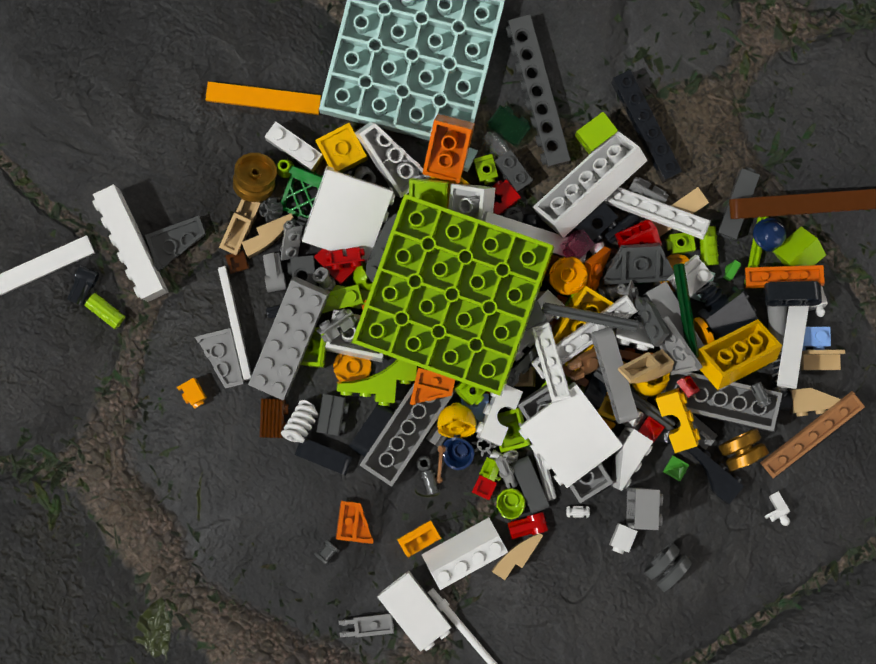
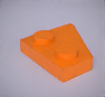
[585,246,611,291]
[410,367,455,405]
[336,501,373,544]

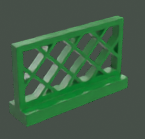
[281,165,323,220]

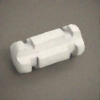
[566,506,590,518]

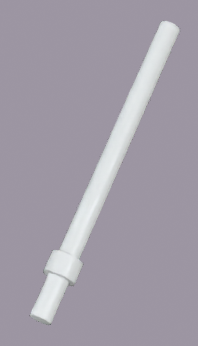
[427,588,497,664]

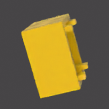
[315,123,368,173]

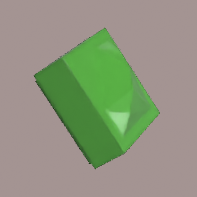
[723,260,741,281]
[663,455,689,482]

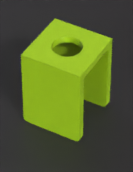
[575,112,618,155]

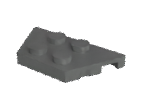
[603,243,674,285]

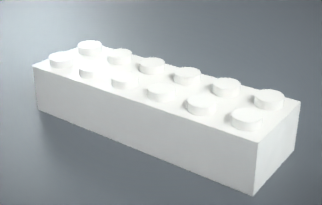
[533,131,648,238]
[92,184,168,302]

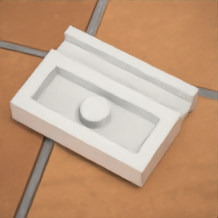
[667,255,714,297]

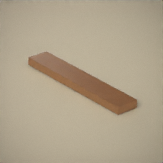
[760,391,865,478]

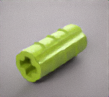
[699,226,719,266]
[84,293,126,329]

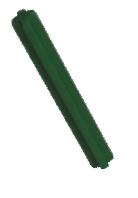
[673,263,699,358]

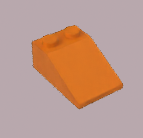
[422,114,475,184]

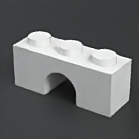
[265,121,324,172]
[476,385,523,446]

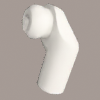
[489,450,519,464]

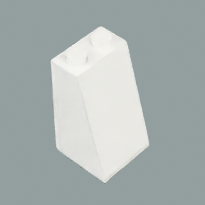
[377,571,451,651]

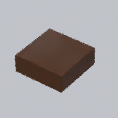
[225,250,249,274]

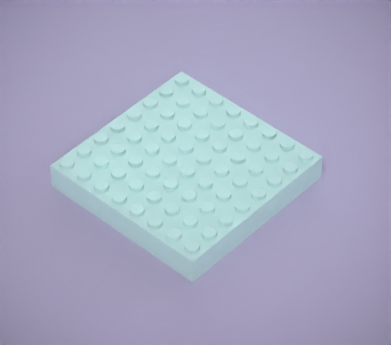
[319,0,505,141]

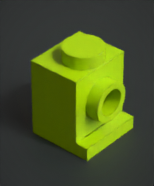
[473,154,498,185]
[666,233,696,255]
[453,382,486,406]

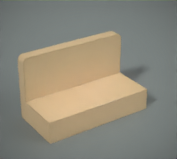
[801,350,845,370]

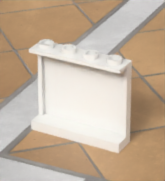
[302,166,395,263]
[519,382,623,488]

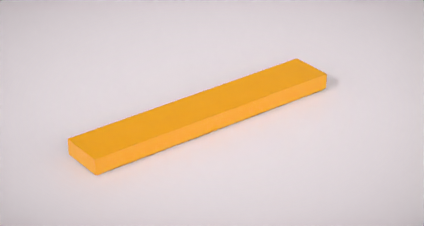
[206,82,321,115]

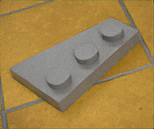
[659,316,702,375]
[195,328,246,388]

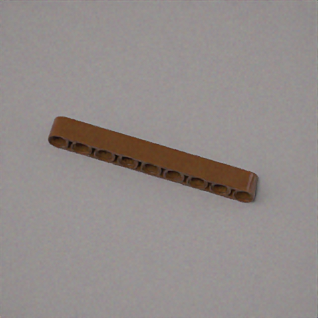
[729,189,876,219]

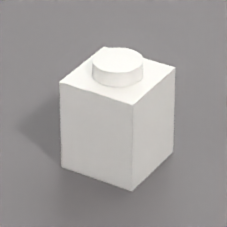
[609,523,638,554]

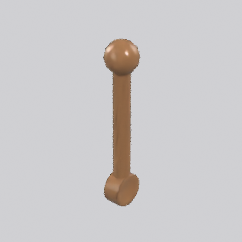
[435,445,446,484]

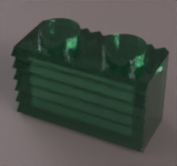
[486,105,531,148]

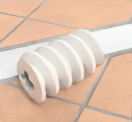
[281,400,319,443]

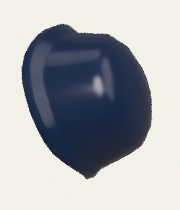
[753,218,786,252]
[443,437,475,470]

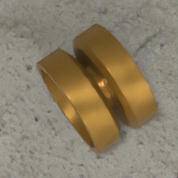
[233,153,277,202]
[718,428,769,471]

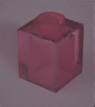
[560,230,595,259]

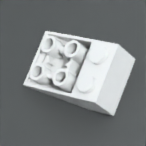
[613,322,654,351]
[611,426,653,491]

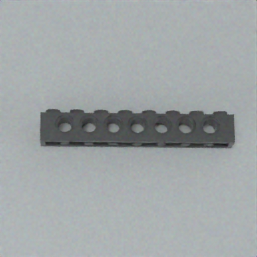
[505,15,570,169]

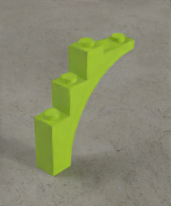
[336,359,417,406]

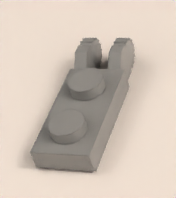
[339,613,394,637]

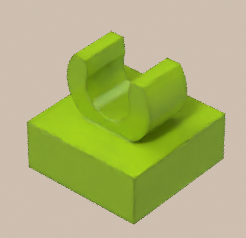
[479,457,501,481]

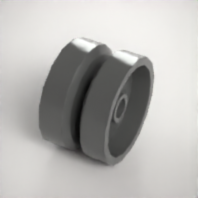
[643,542,693,592]

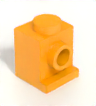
[177,378,207,409]

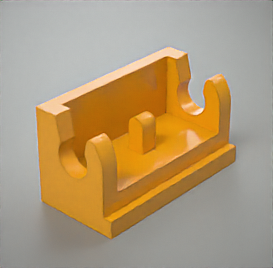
[397,520,441,557]

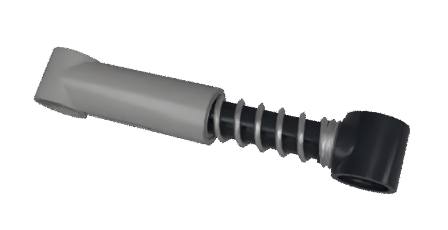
[768,306,792,411]

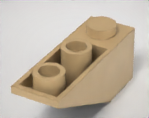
[788,388,841,417]

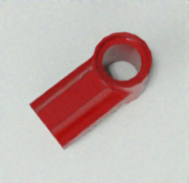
[507,512,548,539]

